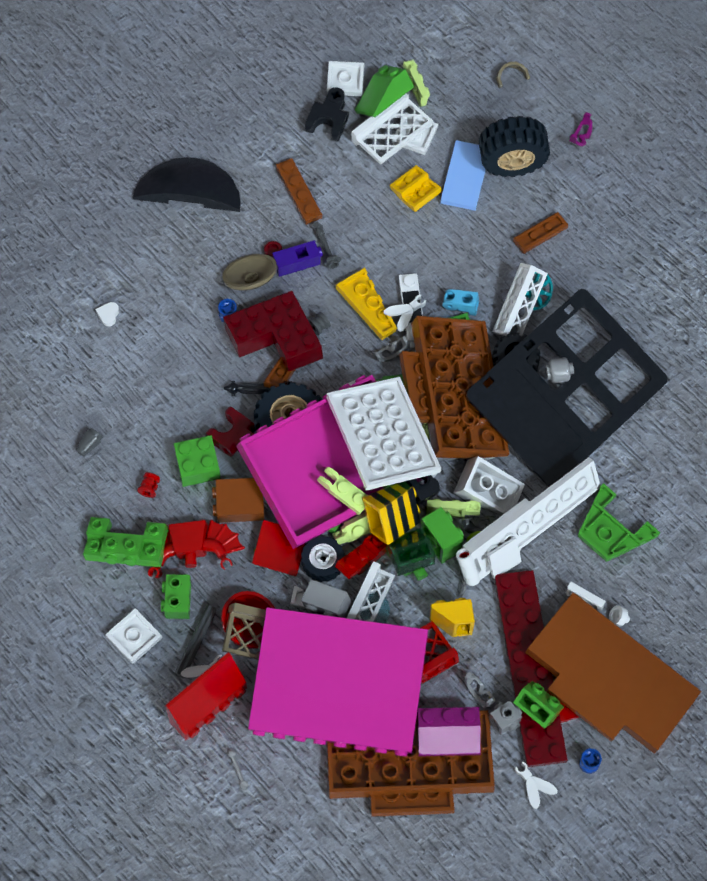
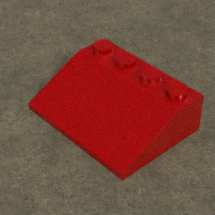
[165,652,247,740]

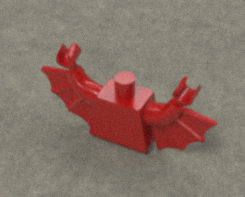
[148,520,245,579]

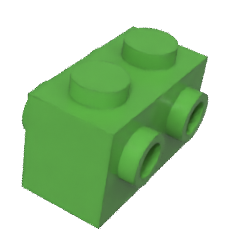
[161,574,191,619]
[513,681,564,729]

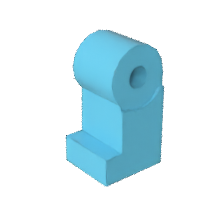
[442,289,479,316]

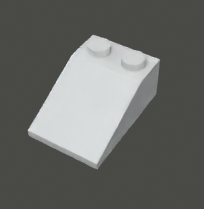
[453,456,525,515]

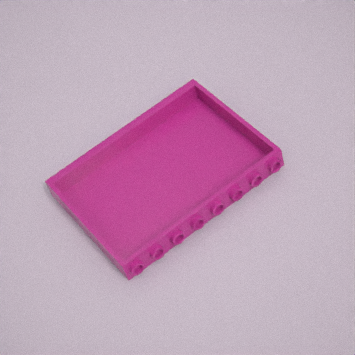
[236,375,423,549]
[248,608,428,757]

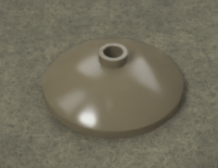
[222,254,277,291]

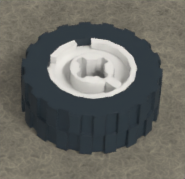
[301,536,344,582]

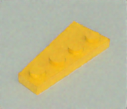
[335,268,397,340]

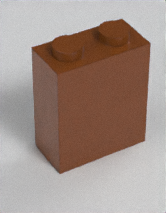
[212,478,264,523]

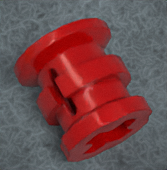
[137,472,160,498]

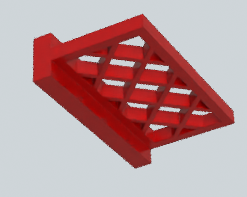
[421,621,459,685]

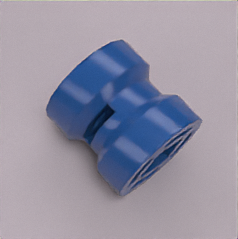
[218,299,237,323]
[579,748,602,774]

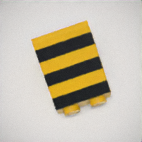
[362,481,420,545]

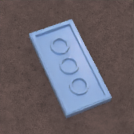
[440,140,486,211]

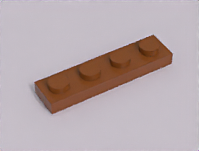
[276,158,322,225]

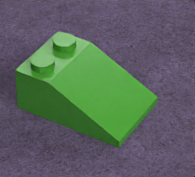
[355,65,414,117]

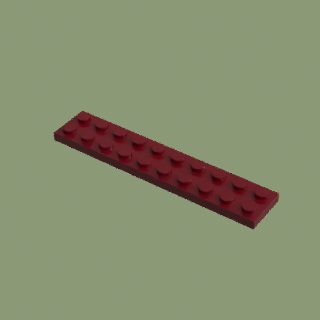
[494,570,568,768]

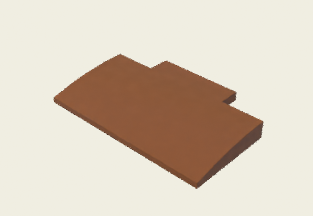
[399,316,509,458]
[525,592,702,754]
[327,710,495,817]

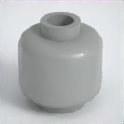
[545,357,574,383]

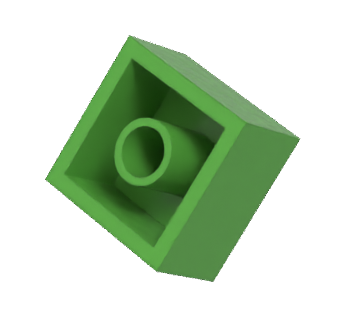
[174,435,221,487]
[420,507,464,564]

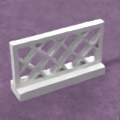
[352,93,433,165]

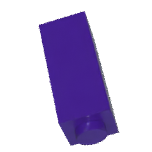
[273,240,323,277]

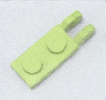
[317,467,368,515]

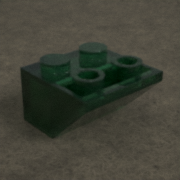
[386,528,436,576]

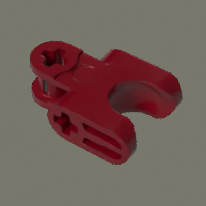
[205,407,255,457]

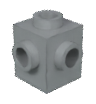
[489,700,522,735]

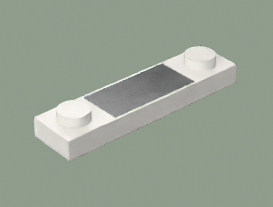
[399,273,423,343]

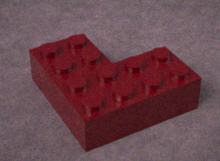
[223,291,323,372]

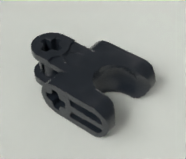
[305,87,349,142]

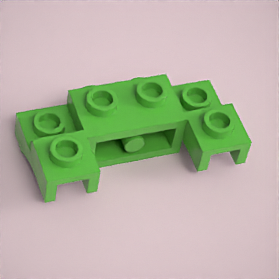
[83,517,168,567]

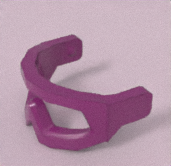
[569,112,593,147]

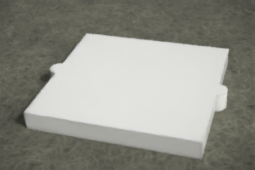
[487,537,522,579]

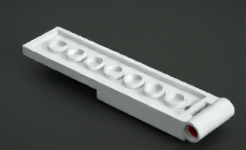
[456,457,601,586]

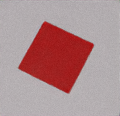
[252,520,305,576]

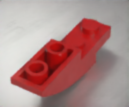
[335,534,399,579]

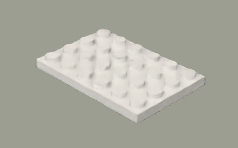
[326,377,441,490]

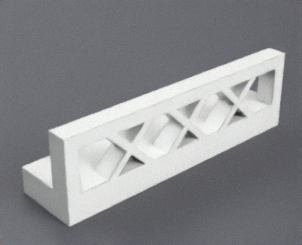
[492,263,548,337]
[347,561,395,622]

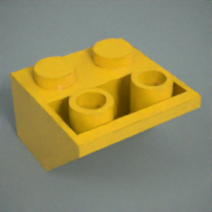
[430,598,475,637]

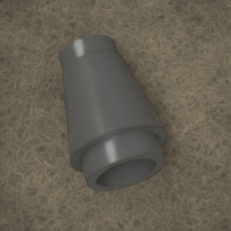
[76,428,103,457]

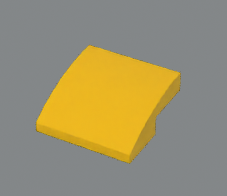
[389,165,442,212]

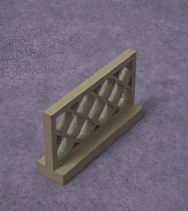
[222,603,266,660]

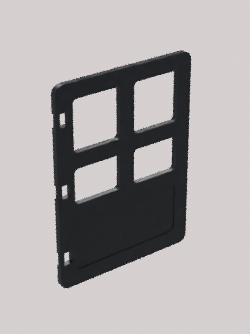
[466,289,668,487]

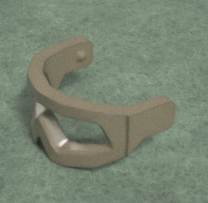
[496,62,530,88]

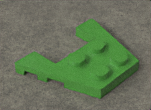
[578,483,660,562]

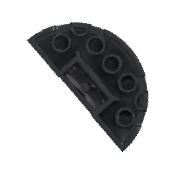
[132,157,241,212]

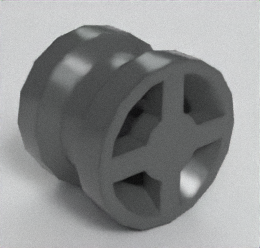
[308,312,331,335]

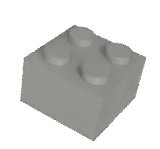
[301,580,353,618]

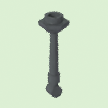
[313,222,341,269]

